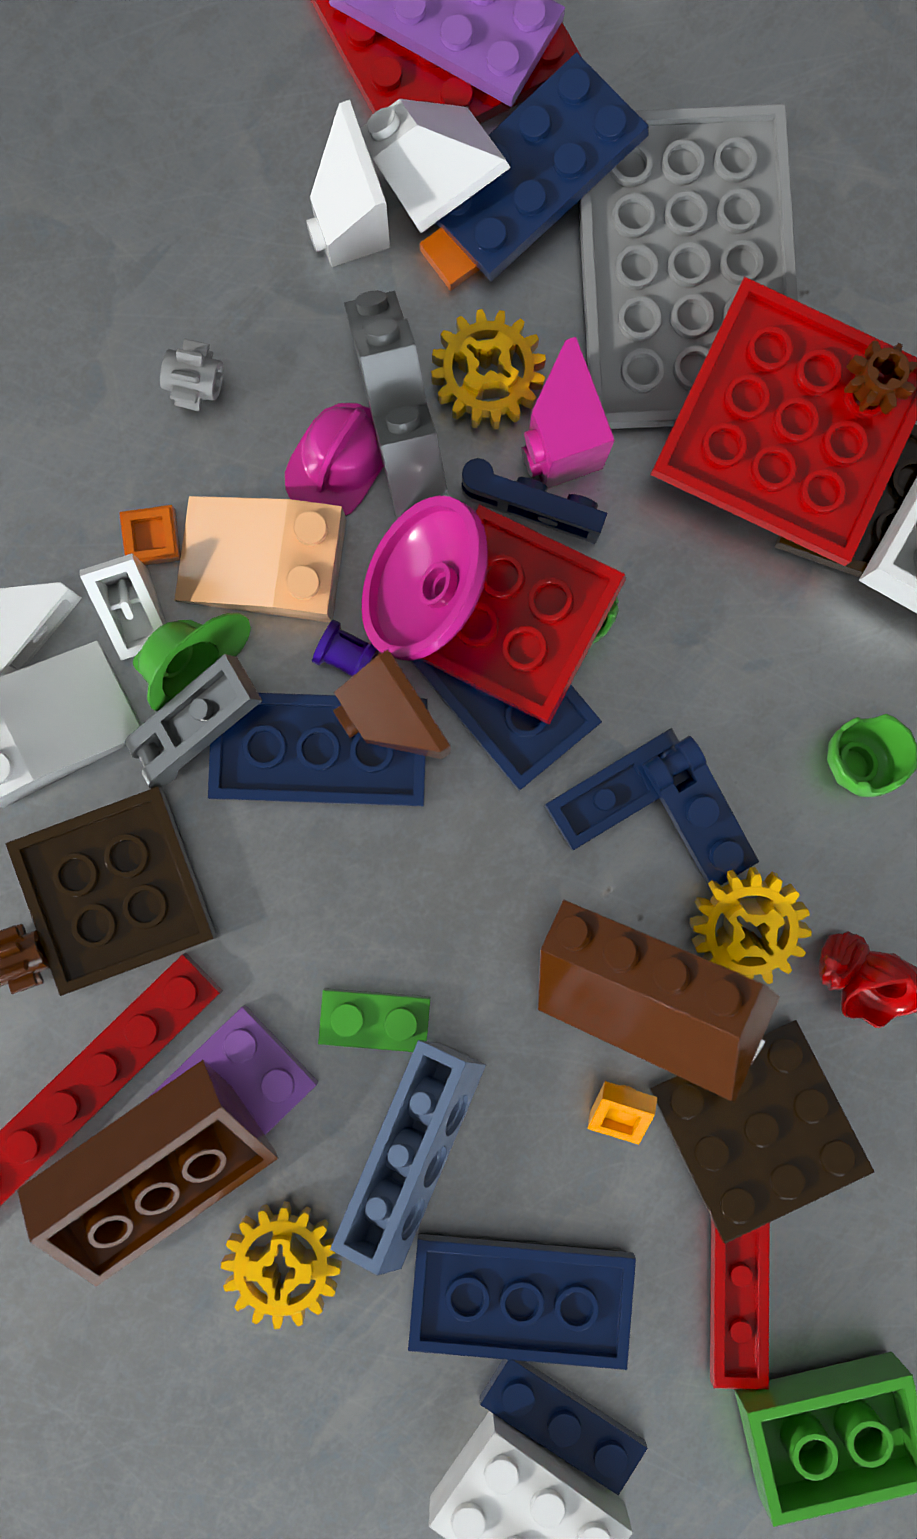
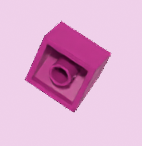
[521,337,615,489]

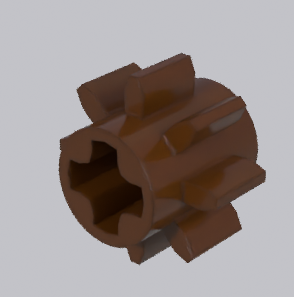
[844,340,917,414]
[0,924,50,994]

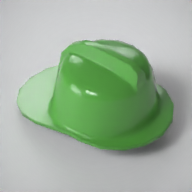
[133,613,251,711]

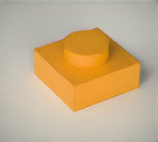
[587,1081,657,1145]

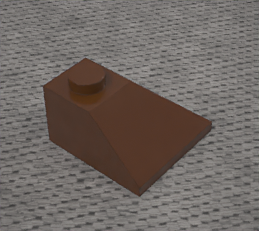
[333,649,451,759]

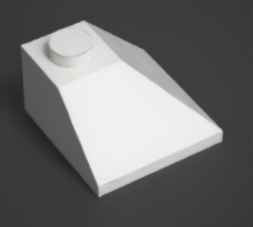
[360,99,510,233]
[306,100,390,267]

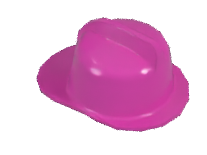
[285,403,384,516]

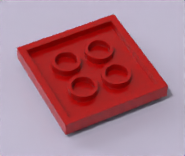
[420,505,626,725]

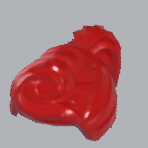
[819,931,917,1028]

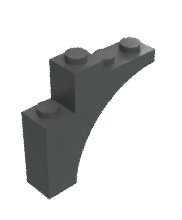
[344,290,448,520]

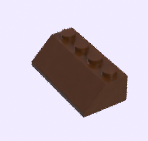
[538,899,780,1103]
[17,1060,278,1287]

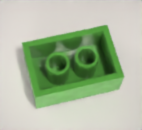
[734,1351,917,1527]

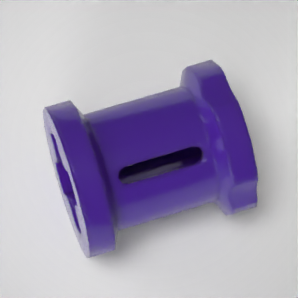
[312,619,379,677]

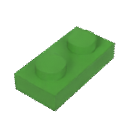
[318,988,431,1052]

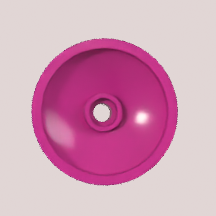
[361,496,488,661]

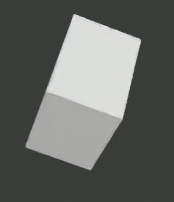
[80,553,166,660]
[0,582,82,675]

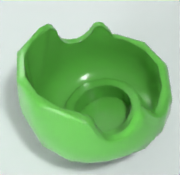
[827,714,917,797]

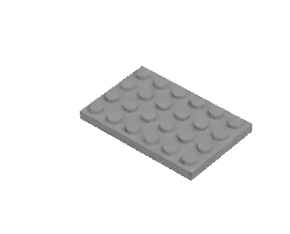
[578,104,798,429]

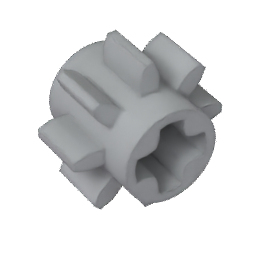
[160,339,223,411]

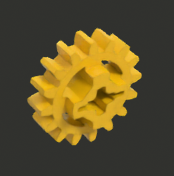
[431,309,546,429]
[689,867,812,984]
[221,1201,342,1329]

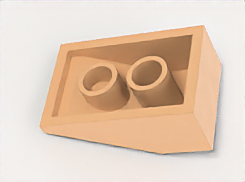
[174,496,347,622]

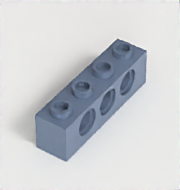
[330,1040,486,1276]

